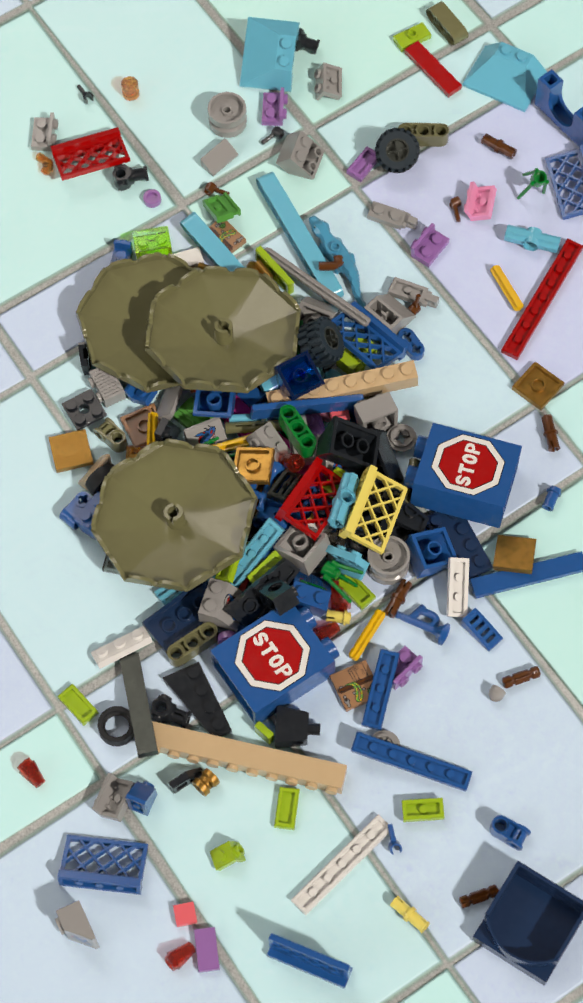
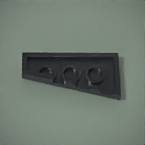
[364,478,429,534]
[223,557,300,627]
[163,662,232,737]

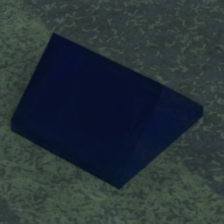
[274,350,325,401]

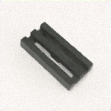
[267,468,303,504]

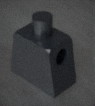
[274,706,321,749]

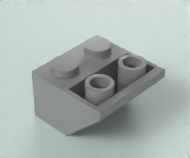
[276,130,325,180]
[364,294,416,335]

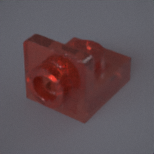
[331,581,351,612]

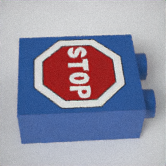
[403,423,522,528]
[210,606,340,724]

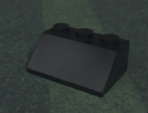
[316,416,381,473]
[357,428,404,486]

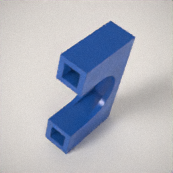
[535,69,583,146]

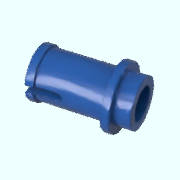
[541,485,561,511]

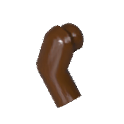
[319,255,344,271]

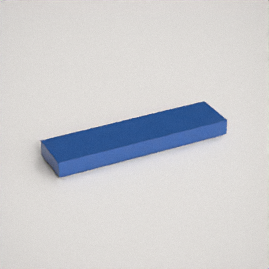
[361,649,400,731]

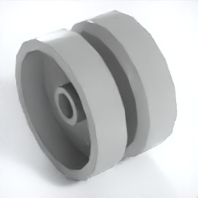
[208,92,247,138]
[367,536,410,585]

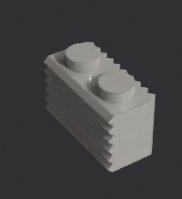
[88,368,126,408]

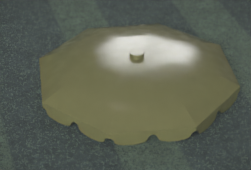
[76,252,202,393]
[145,266,301,393]
[91,439,258,592]

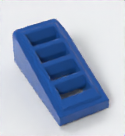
[461,608,503,652]

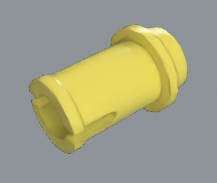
[326,609,351,626]

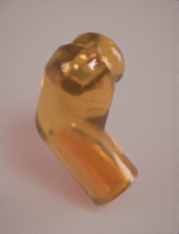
[35,152,53,176]

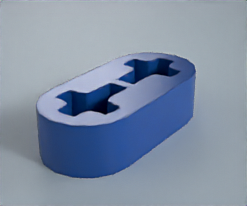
[398,328,424,361]

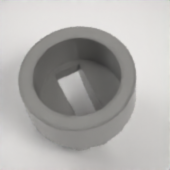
[488,684,506,702]

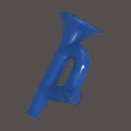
[250,461,285,512]
[396,604,450,645]

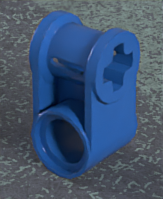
[59,492,92,530]
[252,505,291,534]
[489,815,531,851]

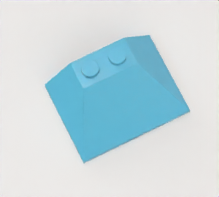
[240,17,300,92]
[462,42,547,112]

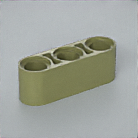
[426,1,468,46]
[398,123,449,147]
[167,622,218,667]

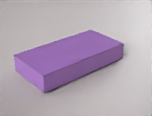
[346,146,378,182]
[194,927,220,973]

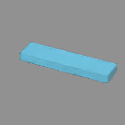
[230,517,285,588]

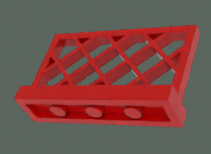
[50,127,130,181]
[274,457,342,541]

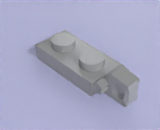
[367,201,418,230]
[388,277,439,308]

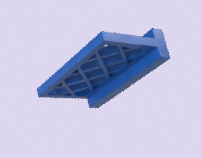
[545,144,583,220]
[332,301,409,369]
[58,835,149,895]
[267,933,353,989]

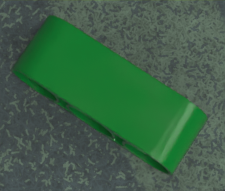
[278,405,316,458]

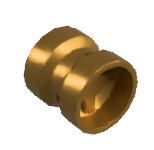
[192,768,220,797]

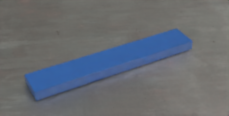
[249,394,364,420]
[470,551,583,599]
[350,731,473,792]

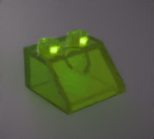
[132,226,172,260]

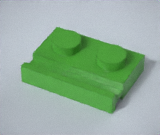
[202,192,241,223]
[173,397,214,428]

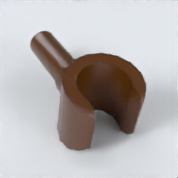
[204,182,230,196]
[449,196,462,222]
[407,294,421,315]

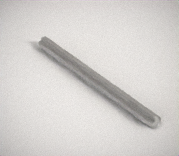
[264,247,371,327]

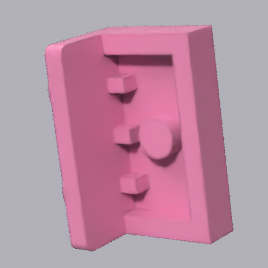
[464,182,497,221]

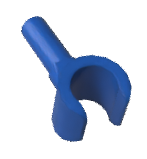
[387,824,402,854]

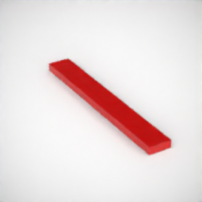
[501,238,583,360]

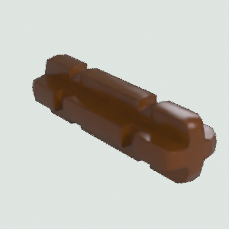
[502,666,541,688]
[459,885,499,908]

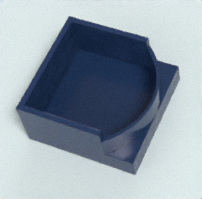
[472,861,583,986]

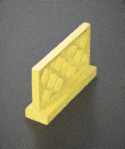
[338,465,408,555]

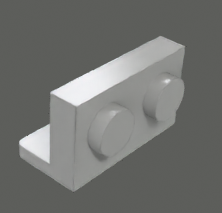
[246,421,292,462]
[92,773,135,822]

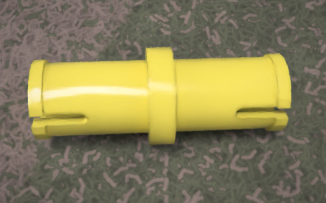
[390,896,430,933]

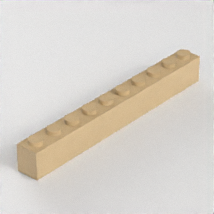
[152,721,347,795]

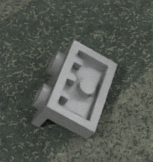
[314,62,342,100]
[31,112,58,151]

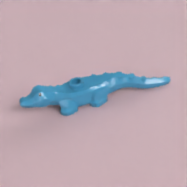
[309,215,367,308]

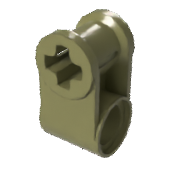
[93,417,128,453]

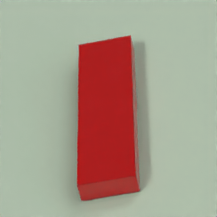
[405,41,462,98]

